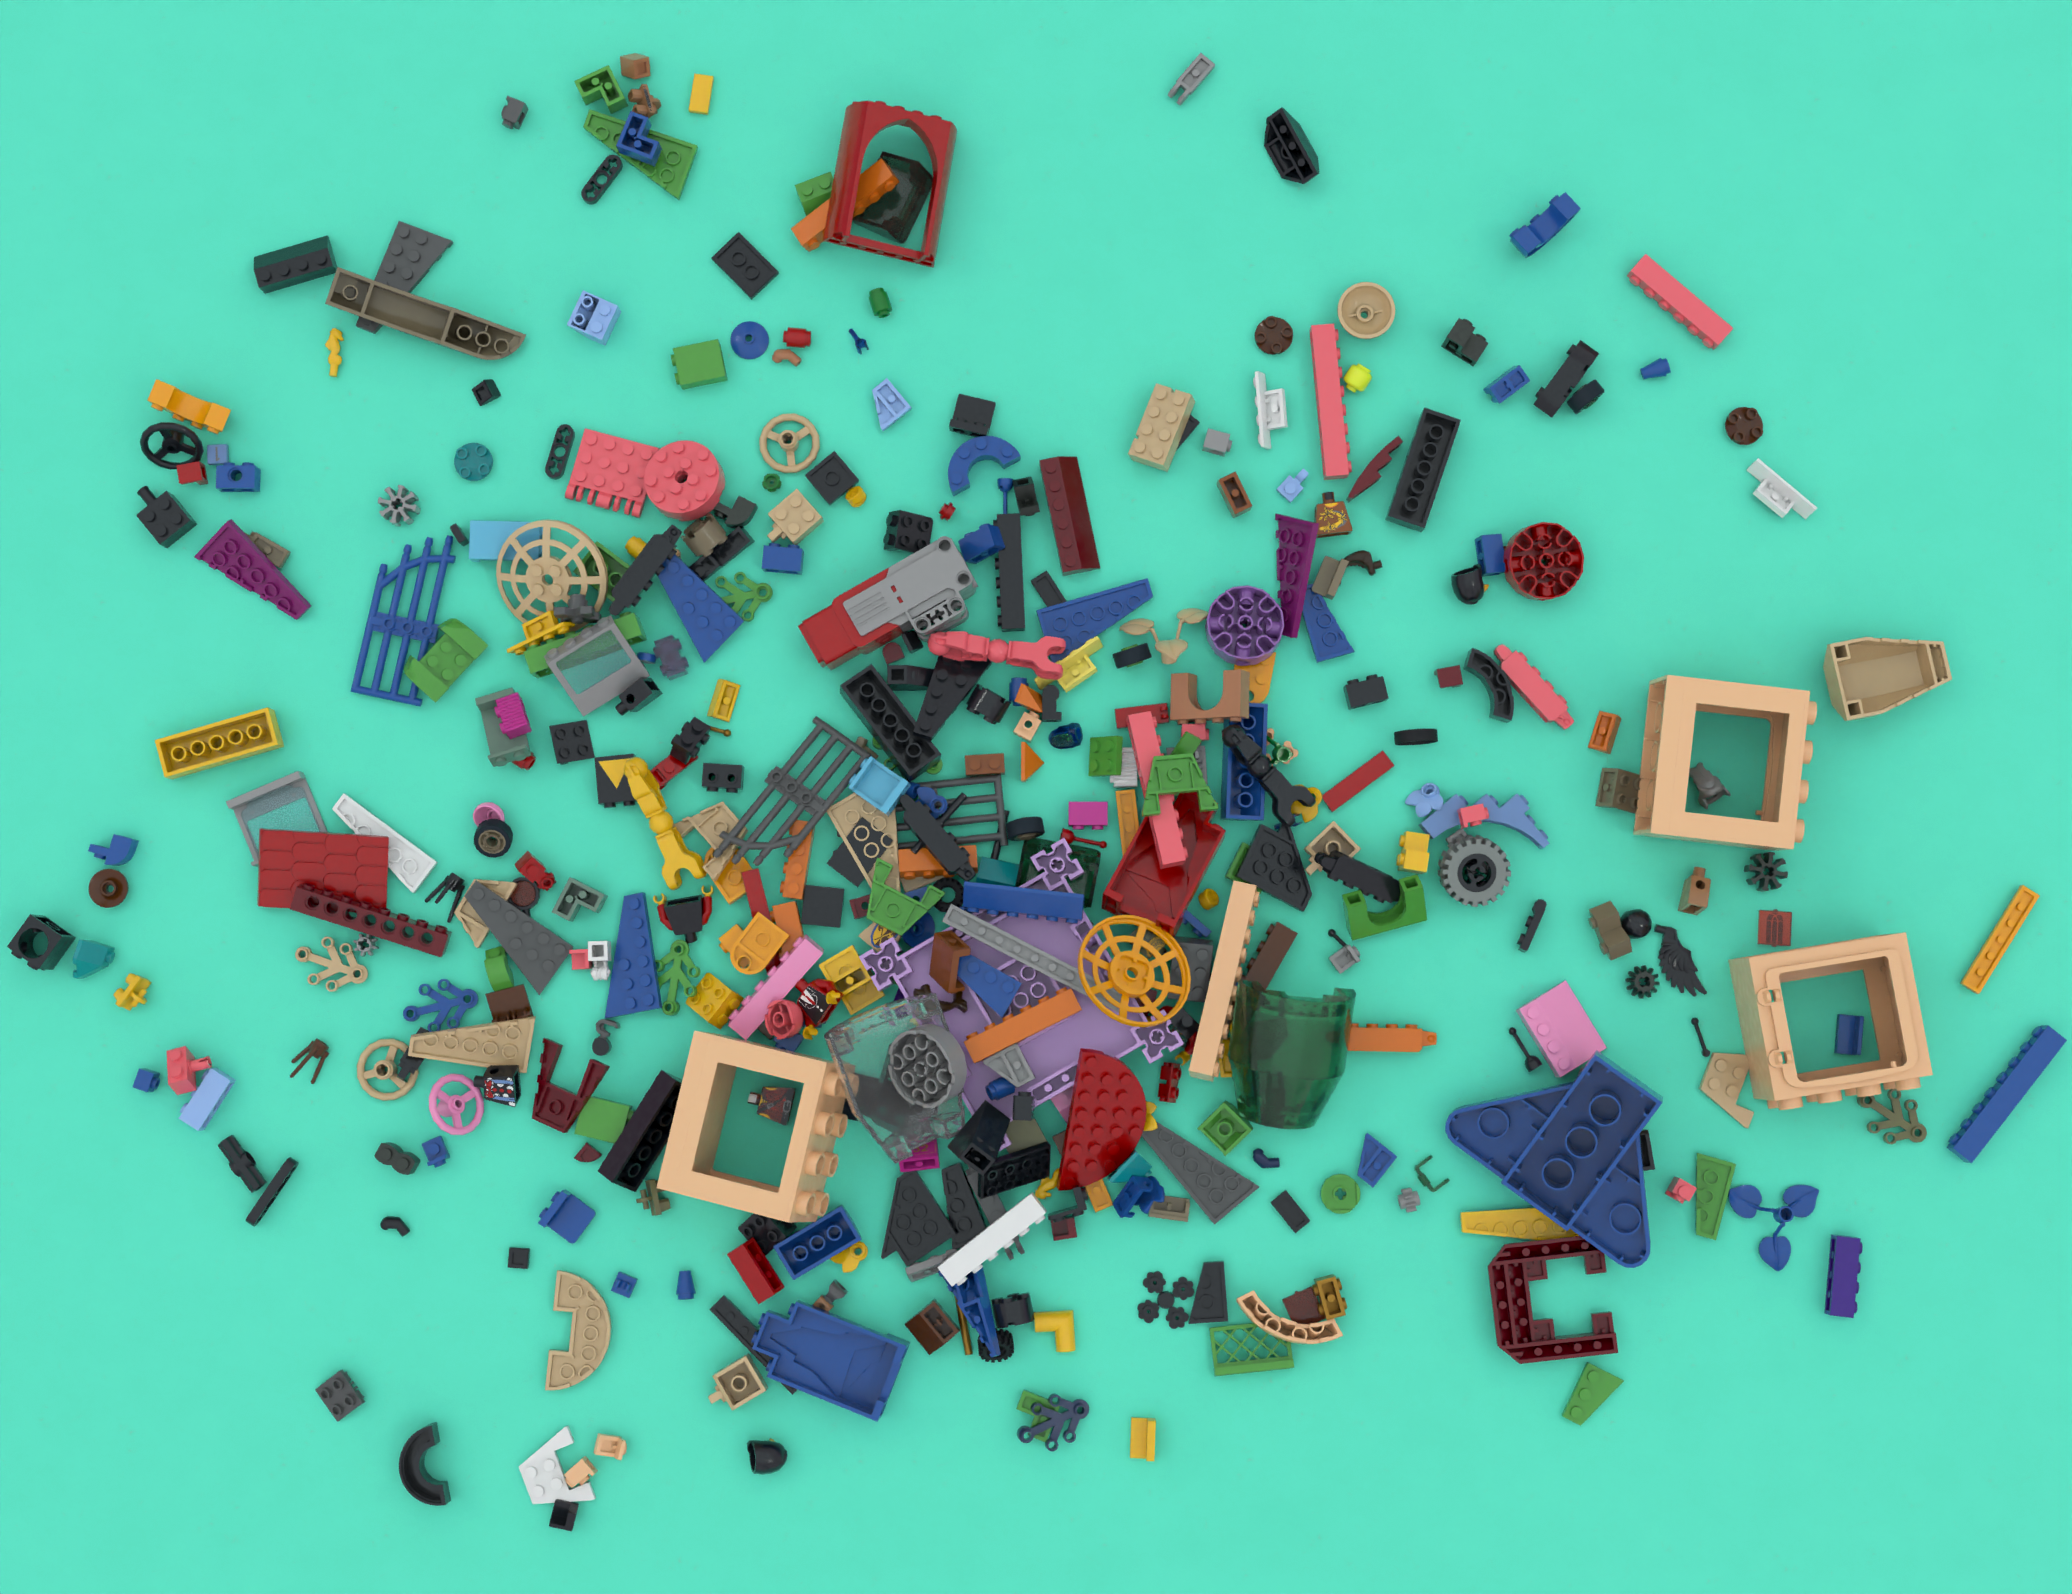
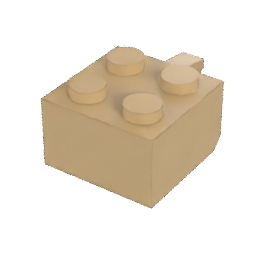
[767,489,824,545]
[1304,821,1361,876]
[708,1353,768,1411]

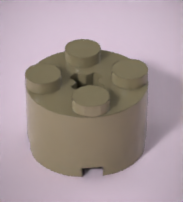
[681,513,728,557]

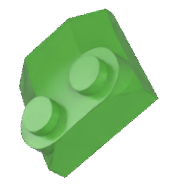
[1197,1100,1253,1156]

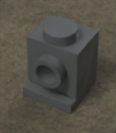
[501,96,528,129]

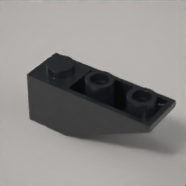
[887,665,934,691]

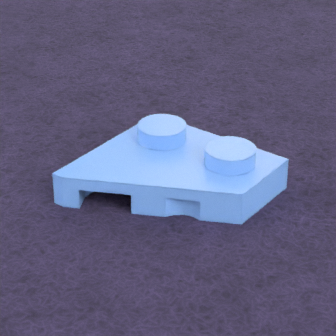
[872,378,911,431]

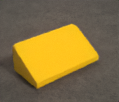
[707,679,740,722]

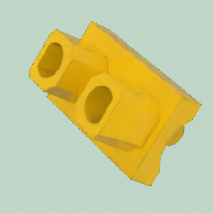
[113,973,152,1011]

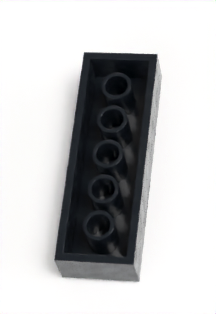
[1385,408,1461,532]
[840,664,941,783]
[598,1070,682,1192]

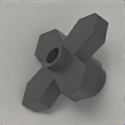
[554,594,601,624]

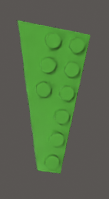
[583,110,698,200]

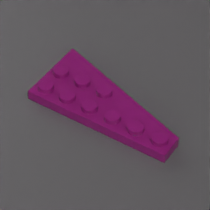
[1275,514,1319,638]
[194,519,311,620]

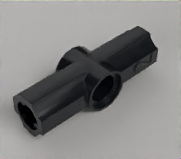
[218,1135,267,1193]

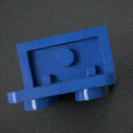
[538,1190,596,1243]

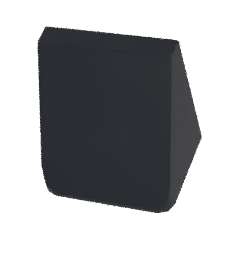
[472,379,501,406]
[902,631,923,654]

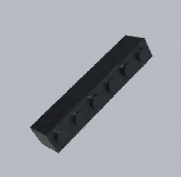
[993,513,1025,632]

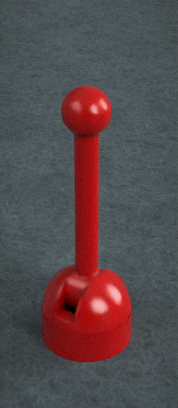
[1060,828,1107,848]

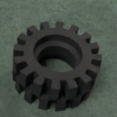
[933,877,964,913]
[977,1328,1014,1363]

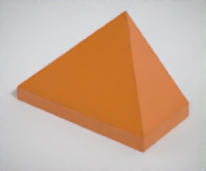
[1015,683,1042,713]
[1021,742,1044,782]

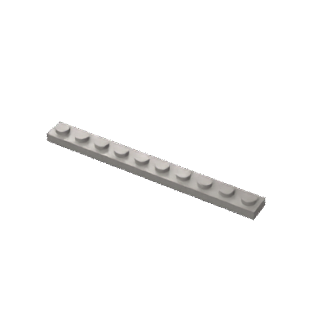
[942,904,1122,1013]

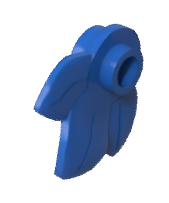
[915,787,948,819]
[1134,1176,1165,1214]

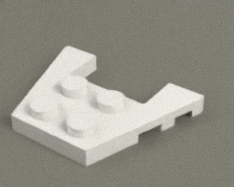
[519,1426,596,1504]

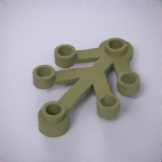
[1857,1089,1927,1144]

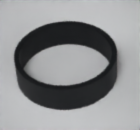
[1394,729,1438,745]

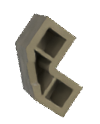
[1588,901,1632,960]

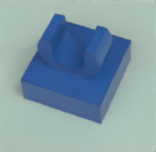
[611,1272,638,1298]

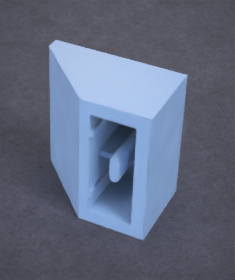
[567,290,621,346]

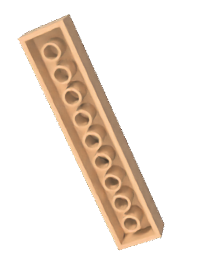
[1189,880,1260,1082]

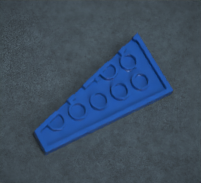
[658,554,745,663]
[1036,578,1153,663]
[605,892,662,1018]

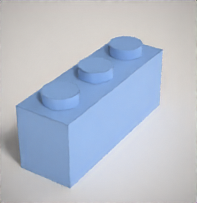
[178,1068,236,1131]

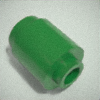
[869,288,892,318]

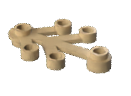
[295,936,368,992]

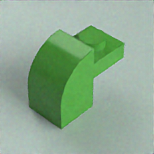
[484,946,514,991]

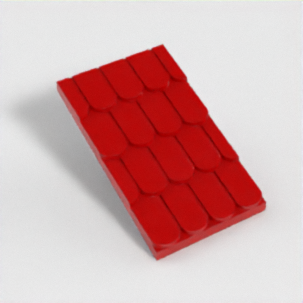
[257,828,389,913]

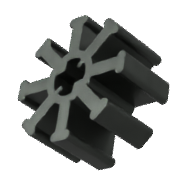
[1744,852,1788,892]

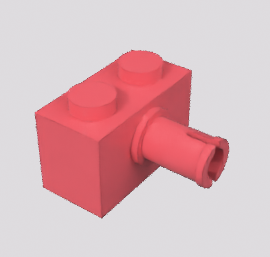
[167,1046,212,1095]

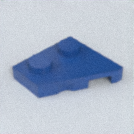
[1357,1133,1397,1187]

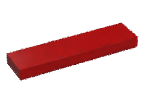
[1322,750,1394,812]

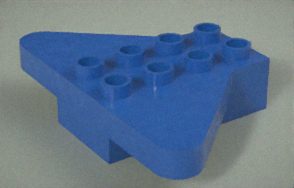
[1445,1050,1663,1268]

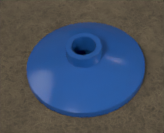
[730,321,769,359]
[902,912,935,948]

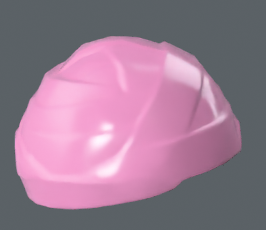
[473,802,505,827]

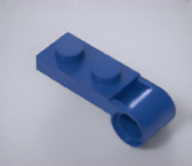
[1182,910,1212,938]

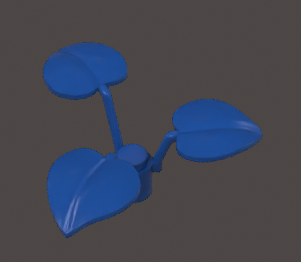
[1728,1185,1819,1271]

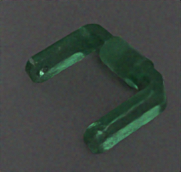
[1414,1155,1450,1192]

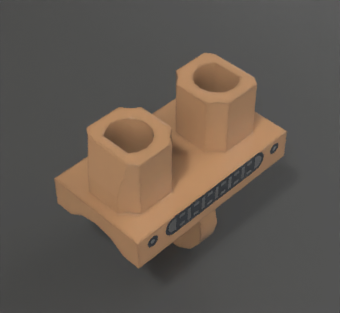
[628,84,661,118]

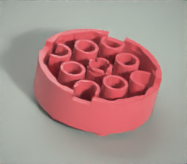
[644,440,725,521]

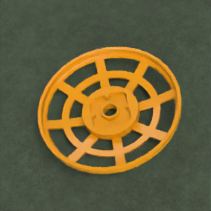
[1077,915,1191,1027]

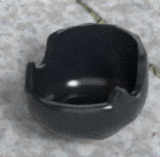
[1620,909,1652,939]

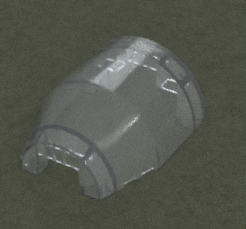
[824,993,965,1164]

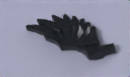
[1654,924,1707,996]

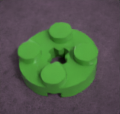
[1320,1174,1360,1214]

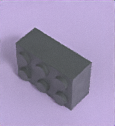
[1167,936,1213,1002]

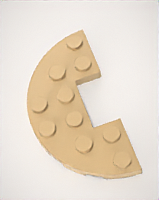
[545,1270,611,1390]

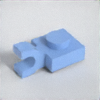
[1276,468,1309,503]

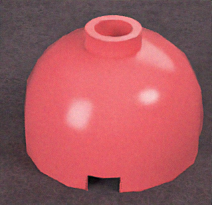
[764,999,804,1039]

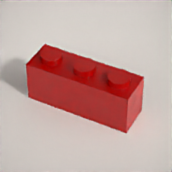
[727,1237,784,1304]

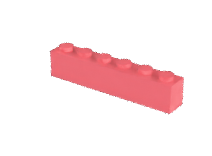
[1627,254,1733,350]

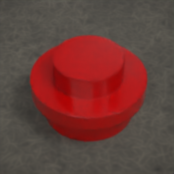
[939,502,956,521]

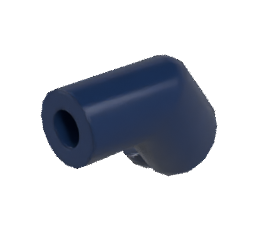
[1253,1149,1280,1168]

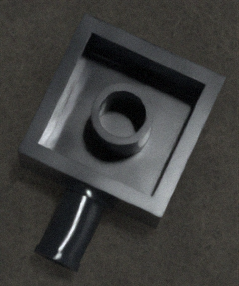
[136,486,197,548]

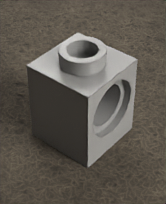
[1202,428,1232,456]

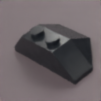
[1264,107,1319,184]

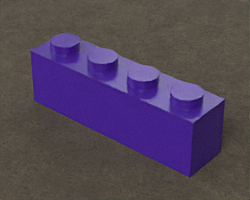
[1824,1234,1863,1318]

